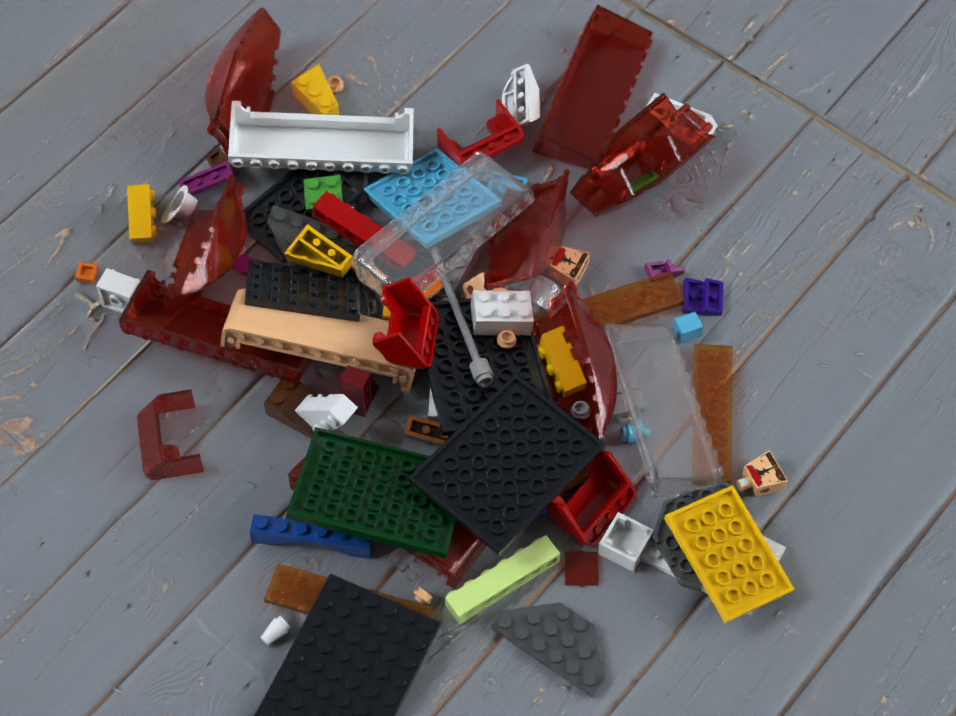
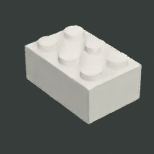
[470,290,534,335]

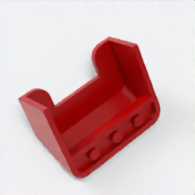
[437,99,524,168]
[372,277,439,369]
[546,451,636,547]

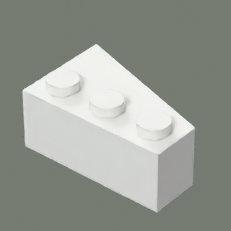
[295,394,358,431]

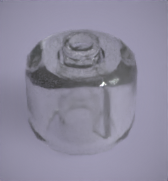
[523,275,562,315]

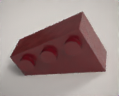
[339,365,379,417]

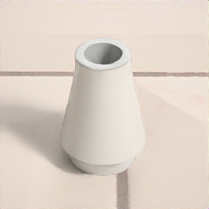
[260,615,291,646]

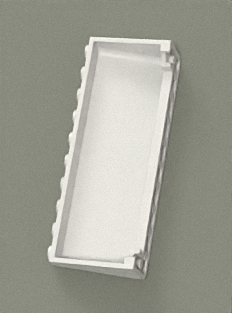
[228,101,414,174]

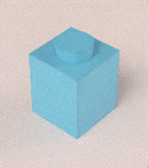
[672,312,703,344]

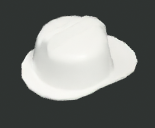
[161,185,198,224]

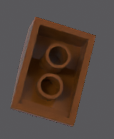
[264,374,318,439]

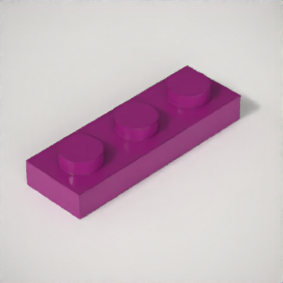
[179,161,235,196]

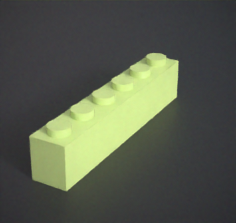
[445,535,560,625]

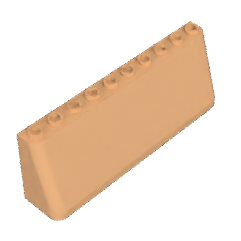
[220,289,415,393]

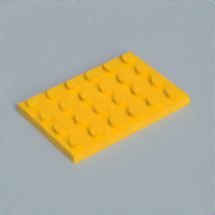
[664,485,794,624]

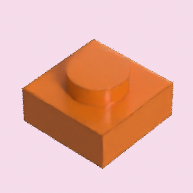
[75,262,99,284]

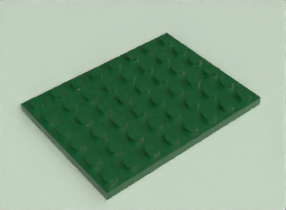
[285,427,456,559]

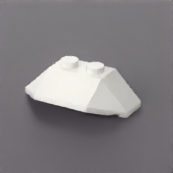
[502,64,540,126]

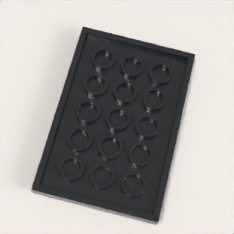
[233,169,364,264]
[244,260,361,322]

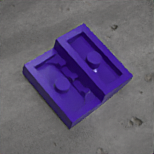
[682,277,724,316]

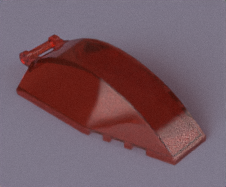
[205,7,281,155]
[570,92,715,217]
[484,169,570,291]
[162,175,247,312]
[532,282,617,440]

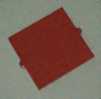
[565,550,599,587]

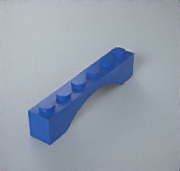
[250,514,374,559]

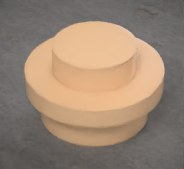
[327,76,344,93]
[497,330,516,349]
[413,587,432,606]

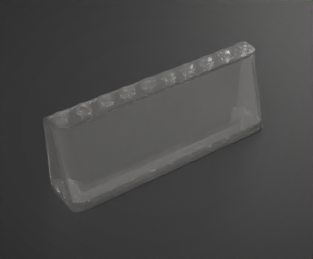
[352,152,535,295]
[601,323,724,499]

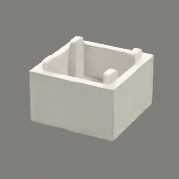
[96,268,146,318]
[598,512,654,572]

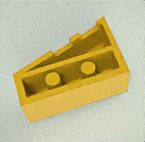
[291,64,339,115]
[127,184,157,244]
[284,224,354,278]
[538,326,587,397]

